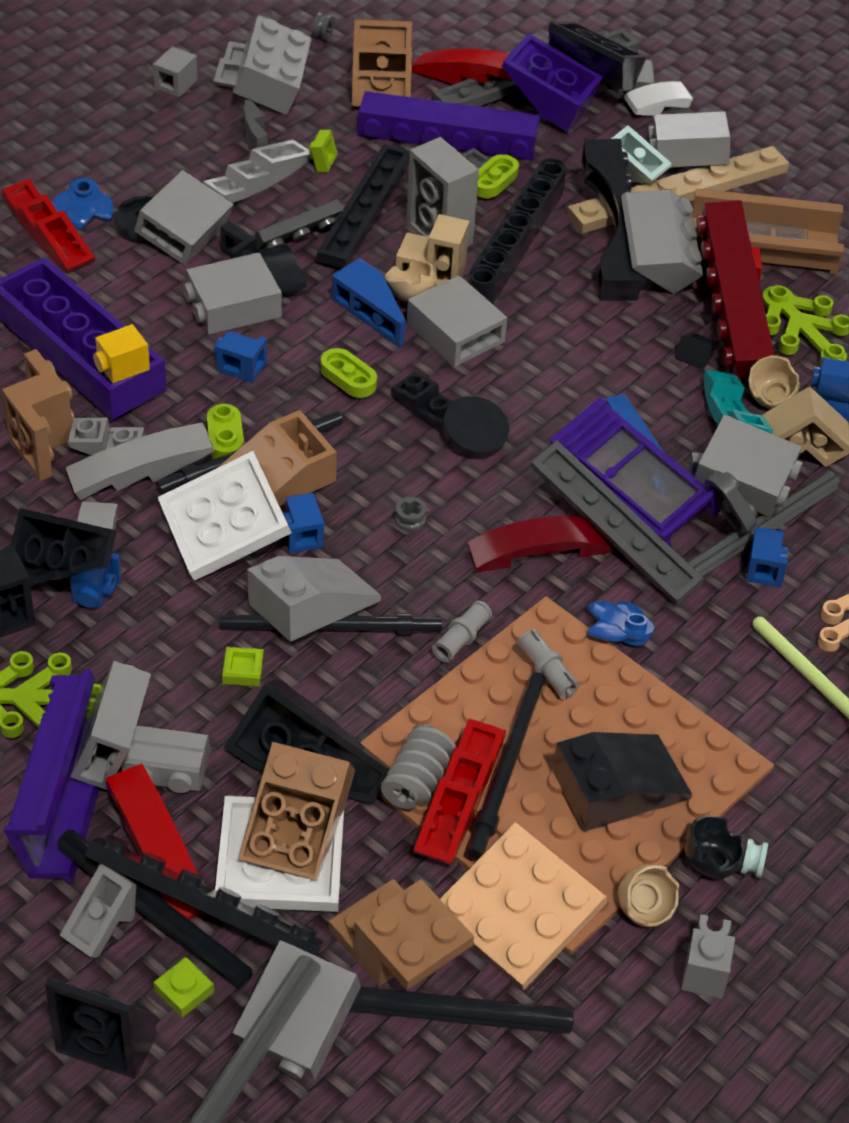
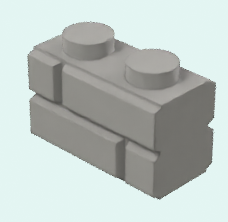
[121,725,210,793]

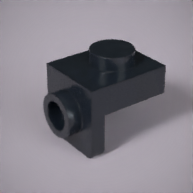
[220,221,257,259]

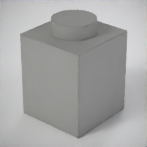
[153,46,198,97]

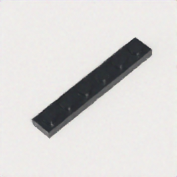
[317,144,410,268]
[85,834,324,956]

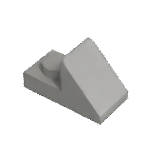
[59,863,136,958]

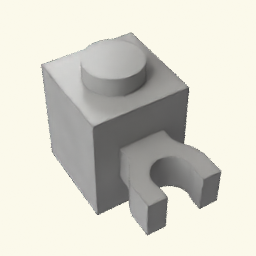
[681,914,735,999]

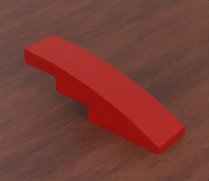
[411,48,513,84]
[2,178,95,272]
[413,718,506,865]
[106,763,205,920]

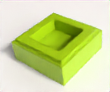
[222,647,264,687]

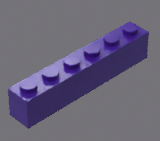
[358,91,540,161]

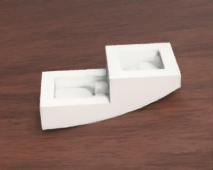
[624,81,693,116]

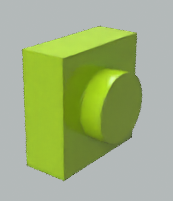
[309,129,338,172]
[154,957,214,1018]

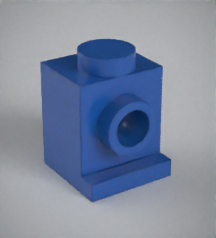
[214,331,267,383]
[283,493,324,554]
[746,527,788,588]
[70,553,122,609]

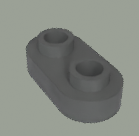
[705,471,757,535]

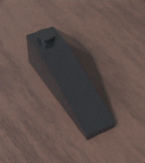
[10,508,117,586]
[224,679,390,804]

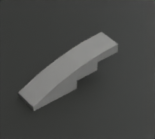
[203,140,311,203]
[66,423,215,500]

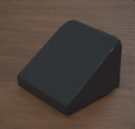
[675,332,719,368]

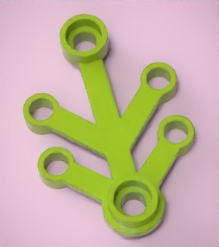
[762,285,849,366]
[0,651,101,738]

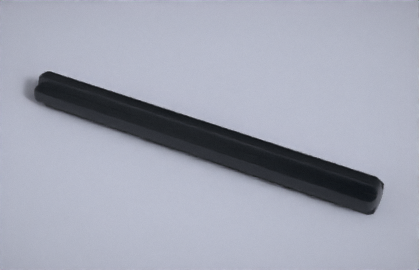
[57,829,253,989]
[349,986,574,1034]

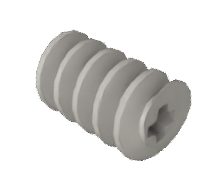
[381,724,456,810]

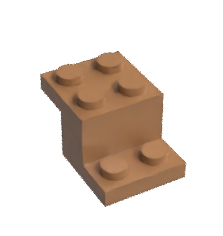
[352,19,412,107]
[2,349,75,481]
[328,879,474,990]

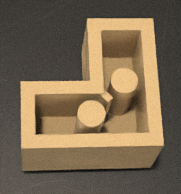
[396,214,470,287]
[762,386,849,467]

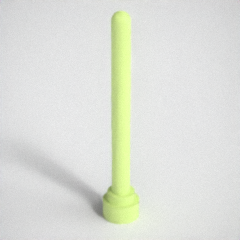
[752,617,849,719]

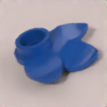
[52,178,114,231]
[587,601,654,646]

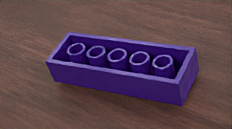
[0,257,166,420]

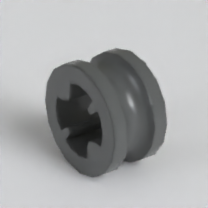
[312,13,335,41]
[395,496,427,531]

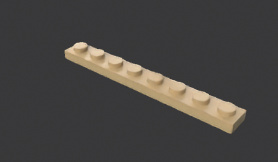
[567,146,789,234]

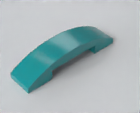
[703,369,773,434]

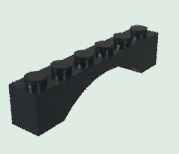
[581,139,646,301]

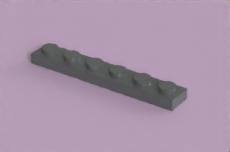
[531,441,703,606]

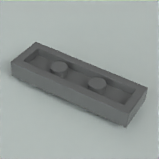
[254,199,343,250]

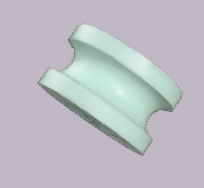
[741,838,768,878]

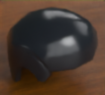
[685,815,745,879]

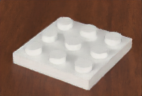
[158,451,292,581]
[215,796,344,912]

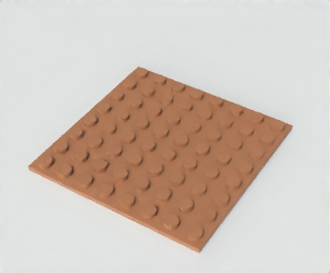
[360,596,774,956]

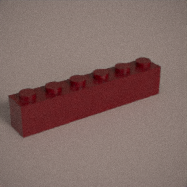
[696,200,775,379]

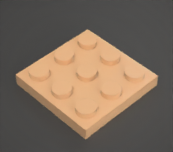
[440,822,607,991]

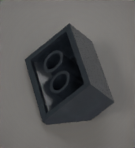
[548,21,647,93]

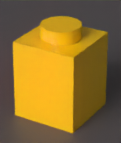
[93,324,150,383]

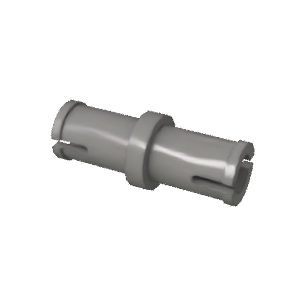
[432,601,492,663]
[517,629,580,699]

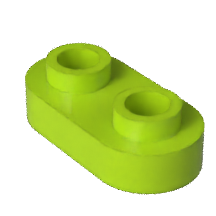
[477,155,519,199]
[321,348,377,398]
[207,404,244,459]

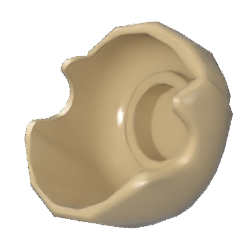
[385,261,437,302]
[749,355,800,409]
[618,864,679,927]

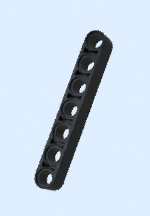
[468,158,566,304]

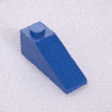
[332,258,405,347]

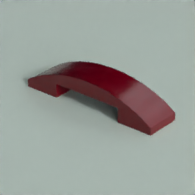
[467,516,614,573]

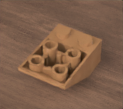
[219,410,337,506]
[238,742,355,881]

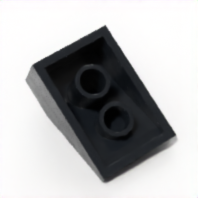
[552,732,692,832]
[45,977,157,1079]

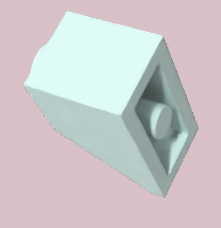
[612,125,672,184]

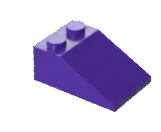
[502,33,603,132]

